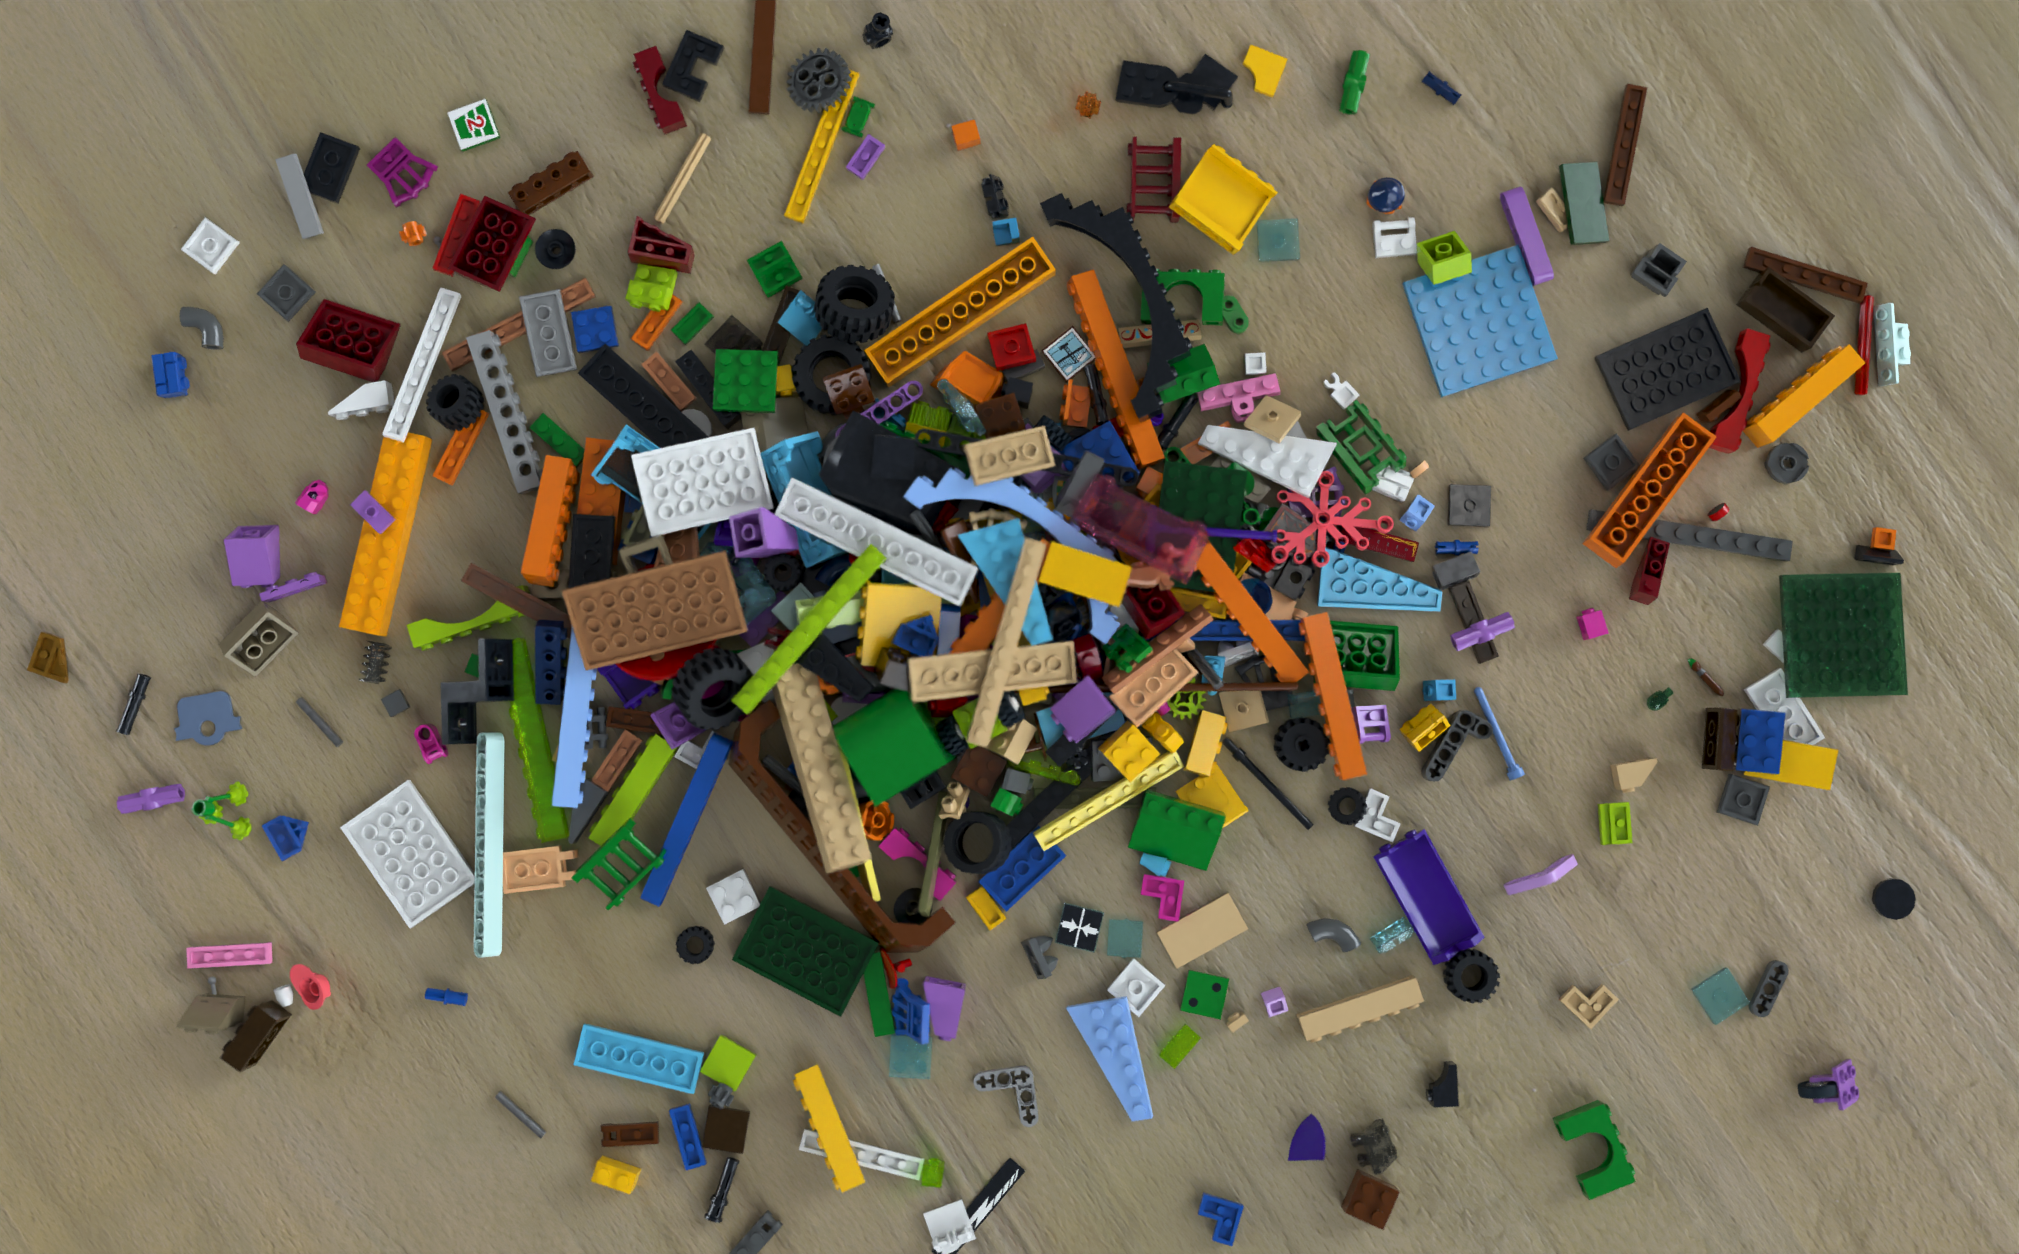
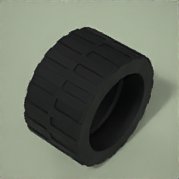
[943,811,1012,874]

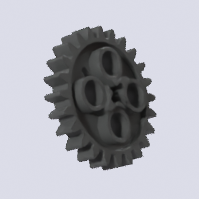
[786,48,851,113]

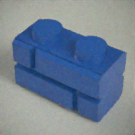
[151,352,190,398]

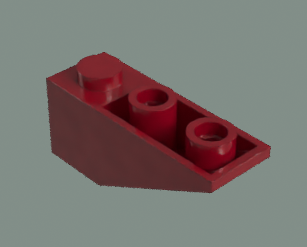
[1629,537,1670,605]

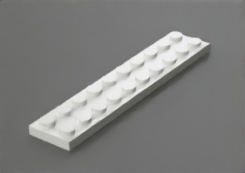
[774,478,979,606]

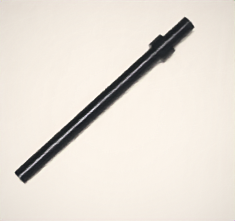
[1222,737,1314,830]

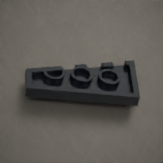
[796,632,875,702]

